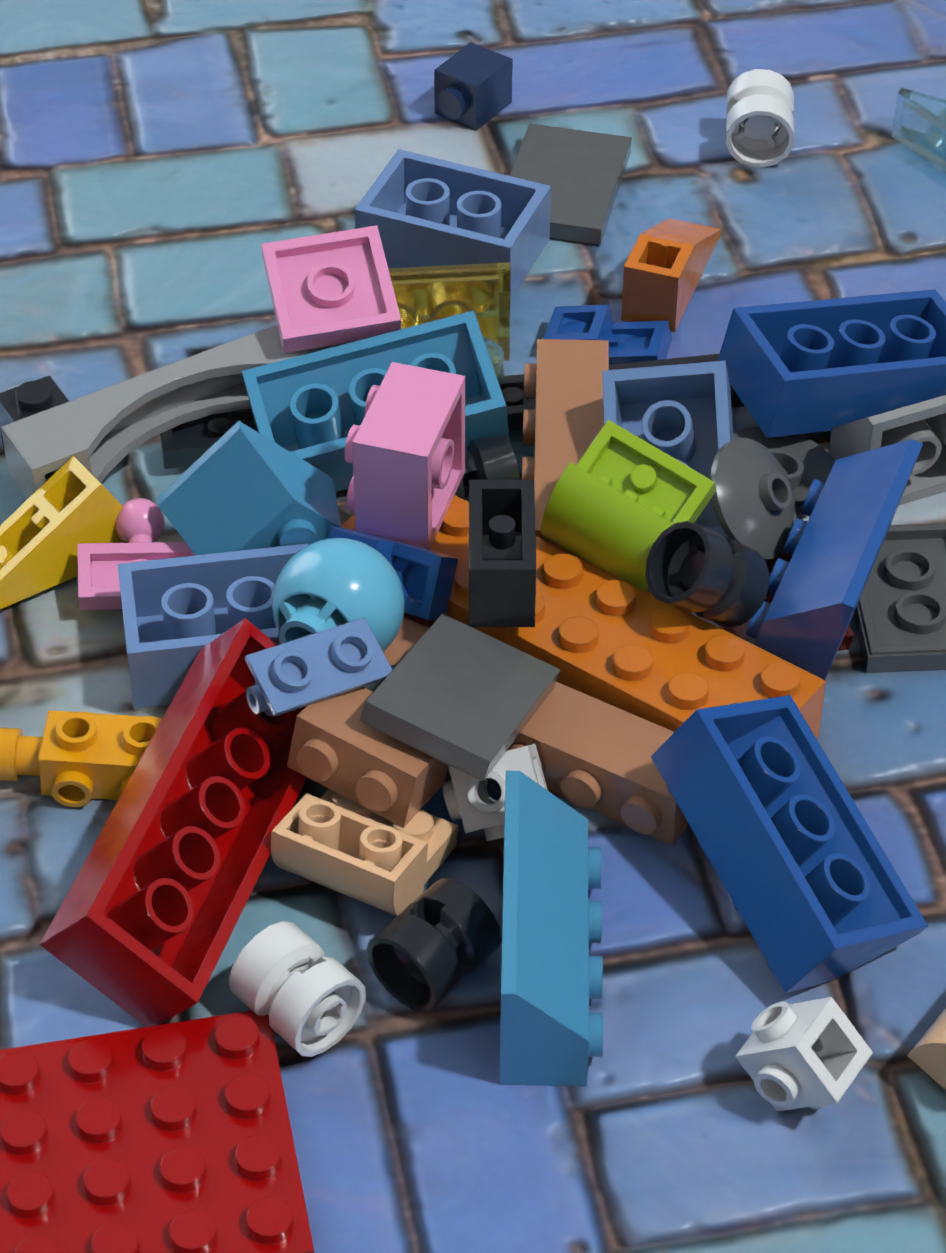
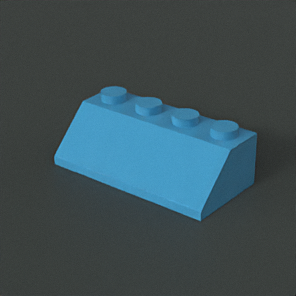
[242,311,509,492]
[499,771,603,1087]

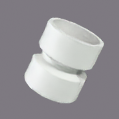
[726,69,794,168]
[229,921,366,1057]

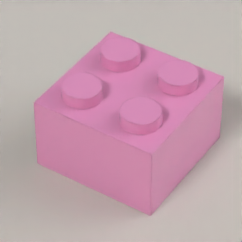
[345,362,465,550]

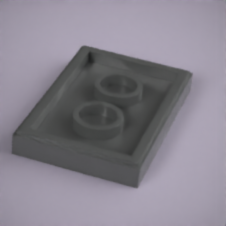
[510,123,632,245]
[853,523,946,673]
[359,613,560,781]

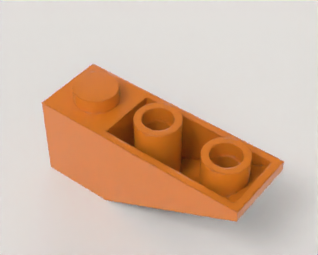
[621,218,721,332]

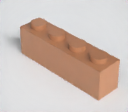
[522,339,609,545]

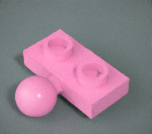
[78,498,195,610]

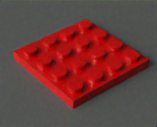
[0,1010,315,1253]

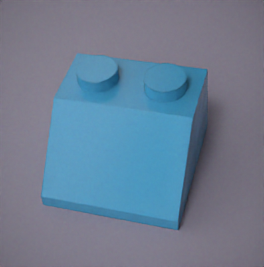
[157,421,341,555]

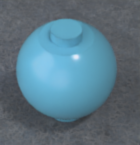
[272,538,405,652]

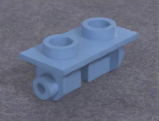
[244,617,393,717]

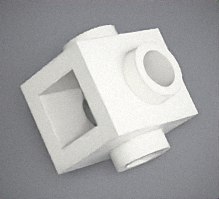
[443,744,547,841]
[735,997,873,1111]

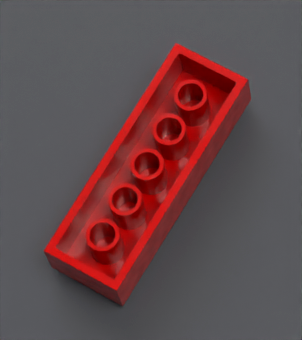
[40,618,307,1027]

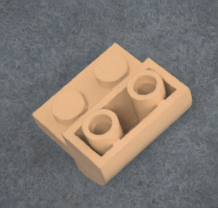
[271,789,459,916]

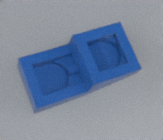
[543,305,672,365]
[328,526,458,621]

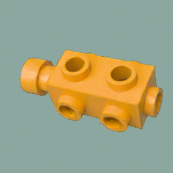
[0,710,163,808]

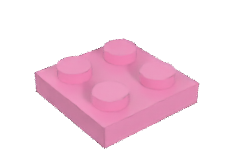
[261,225,401,353]

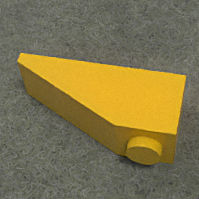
[0,456,124,609]

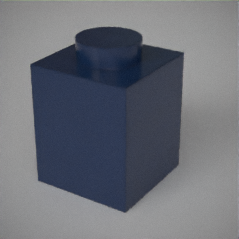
[434,42,513,131]

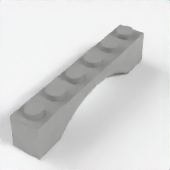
[1,324,351,499]

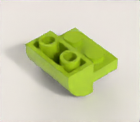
[541,420,716,594]

